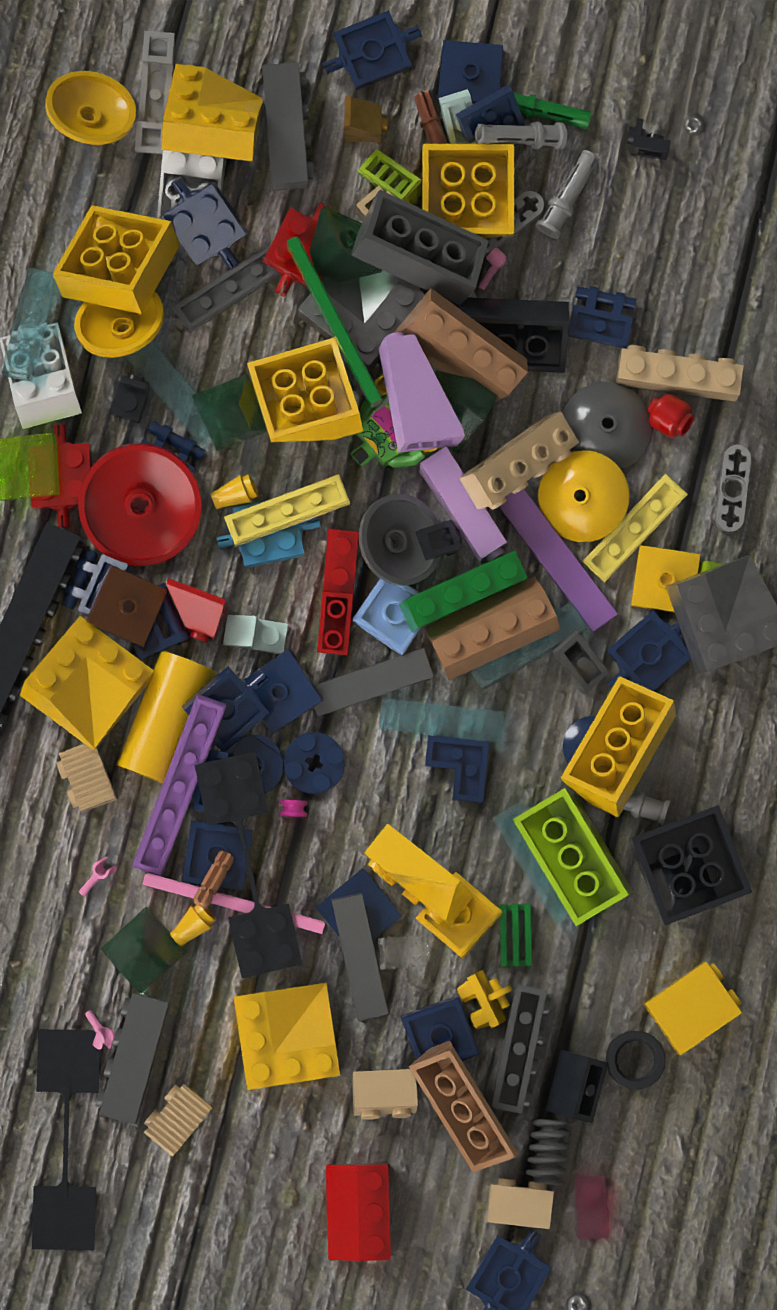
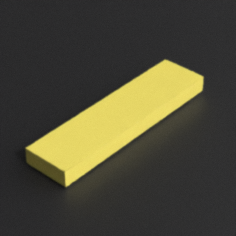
[224,474,350,547]
[582,474,688,583]

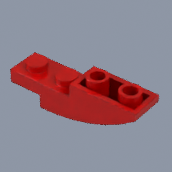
[317,528,359,655]

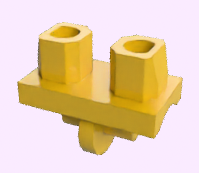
[457,969,513,1029]

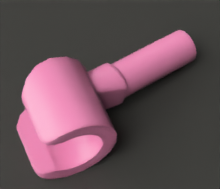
[478,247,506,290]
[79,857,117,896]
[85,1010,115,1049]

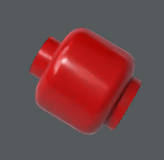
[647,393,695,438]

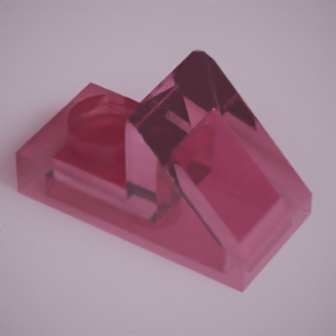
[573,1175,609,1240]

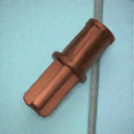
[414,91,449,144]

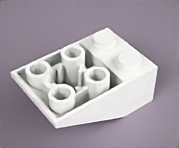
[157,150,226,220]
[0,322,82,429]

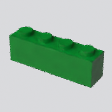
[399,550,528,632]

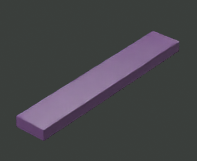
[498,489,618,633]
[132,694,226,877]

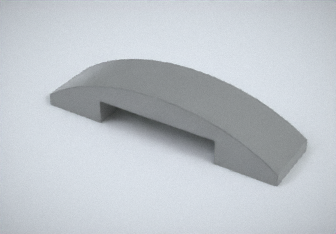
[135,31,175,154]

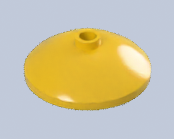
[45,71,136,145]
[74,292,164,358]
[538,450,630,542]

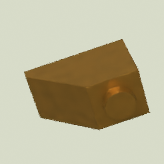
[344,96,387,143]

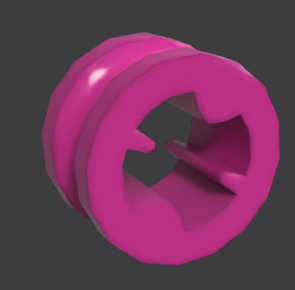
[280,800,307,817]

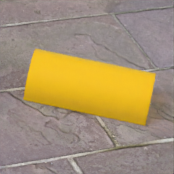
[116,651,218,784]

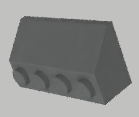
[351,190,489,306]

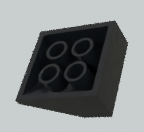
[629,805,752,926]

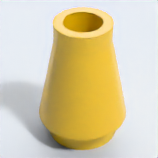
[211,474,258,510]
[170,904,216,947]

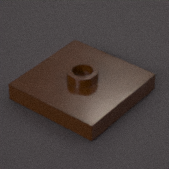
[86,565,167,647]

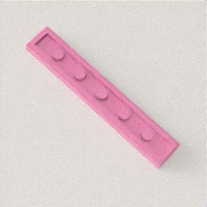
[142,873,325,934]

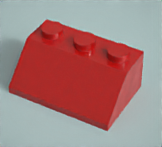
[326,1163,391,1261]

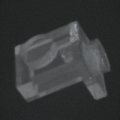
[378,935,429,969]

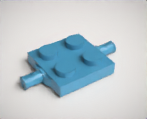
[217,500,321,569]

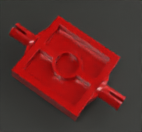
[262,203,344,297]
[29,424,92,529]

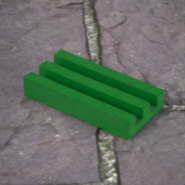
[499,904,532,967]

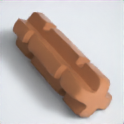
[194,851,234,909]

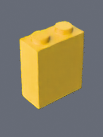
[643,961,742,1056]

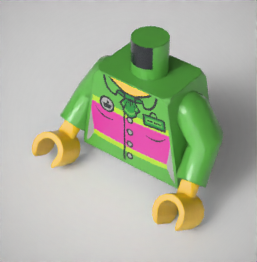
[350,375,442,468]

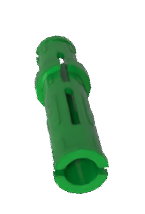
[514,93,591,130]

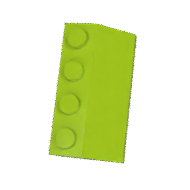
[512,786,634,926]

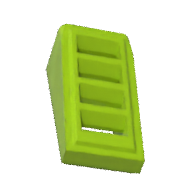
[357,148,422,205]

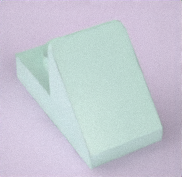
[439,89,478,144]
[223,615,288,655]

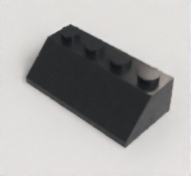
[448,297,570,373]

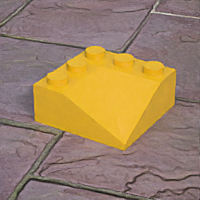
[161,64,264,161]
[422,144,514,238]
[53,205,180,314]
[247,338,363,442]
[20,616,154,750]
[364,824,473,926]
[234,983,341,1090]

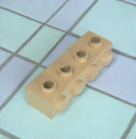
[616,345,744,402]
[459,411,579,510]

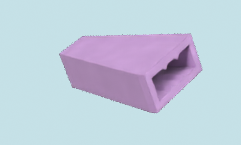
[378,332,465,453]
[419,446,507,563]

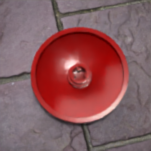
[78,443,202,566]

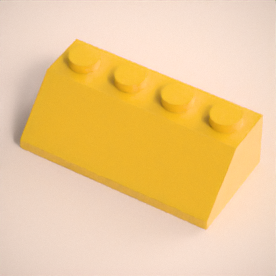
[561,676,676,818]

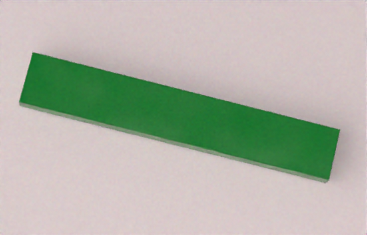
[287,236,381,409]

